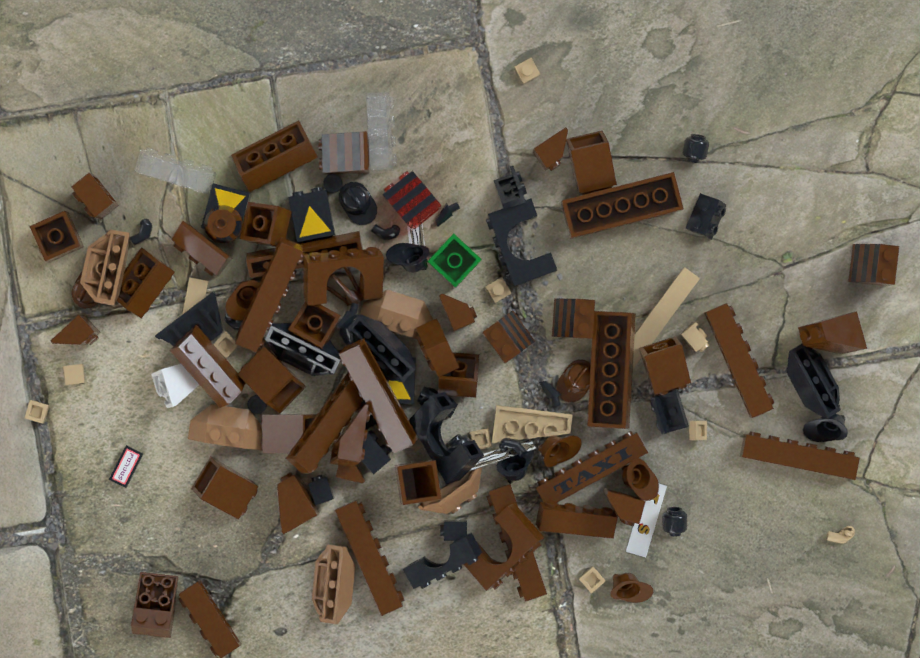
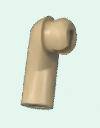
[826,526,855,544]

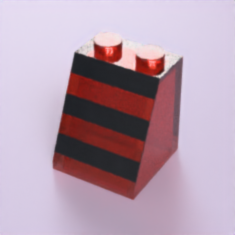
[383,170,442,231]

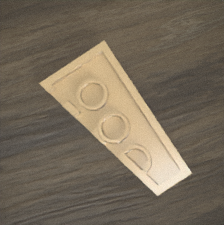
[492,405,573,443]

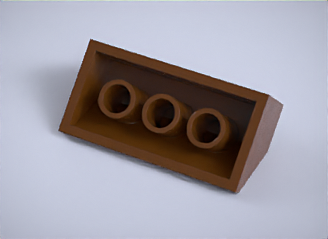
[231,120,318,192]
[170,325,246,408]

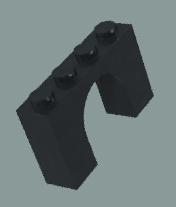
[485,198,558,287]
[409,392,484,484]

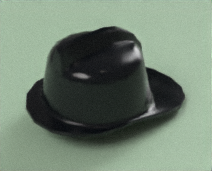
[339,182,377,225]
[386,243,430,273]
[803,414,848,442]
[496,449,534,484]

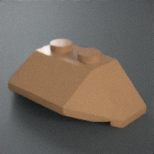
[80,230,130,306]
[360,290,433,339]
[188,404,262,450]
[418,467,482,514]
[312,545,355,624]

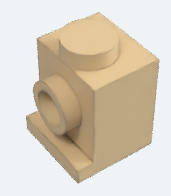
[680,322,709,352]

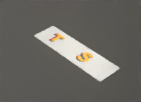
[626,484,667,558]

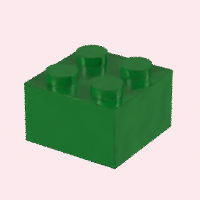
[428,233,482,288]

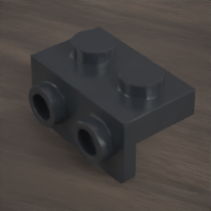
[494,166,527,209]
[686,193,726,240]
[651,390,689,435]

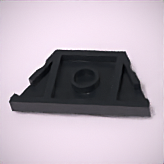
[155,291,223,346]

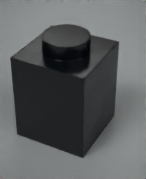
[308,474,335,505]
[440,520,467,541]

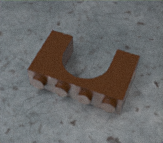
[303,247,384,305]
[463,503,545,591]

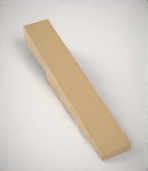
[633,267,700,368]

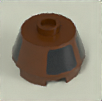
[204,205,242,243]

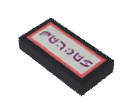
[109,445,144,488]

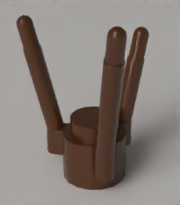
[327,267,363,306]

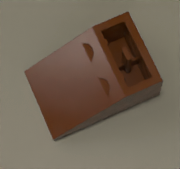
[330,404,370,467]
[131,572,179,638]

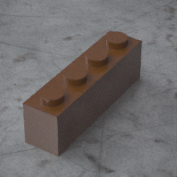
[535,501,618,539]
[179,580,242,658]

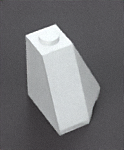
[151,364,199,408]

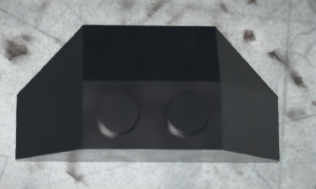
[348,314,416,382]
[265,323,340,376]
[787,343,841,419]

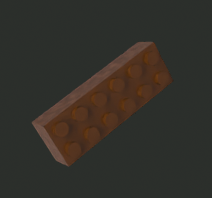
[561,172,684,239]
[587,311,636,429]

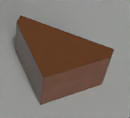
[336,465,366,484]

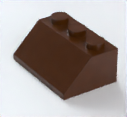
[171,221,233,276]
[117,247,175,319]
[603,488,645,526]

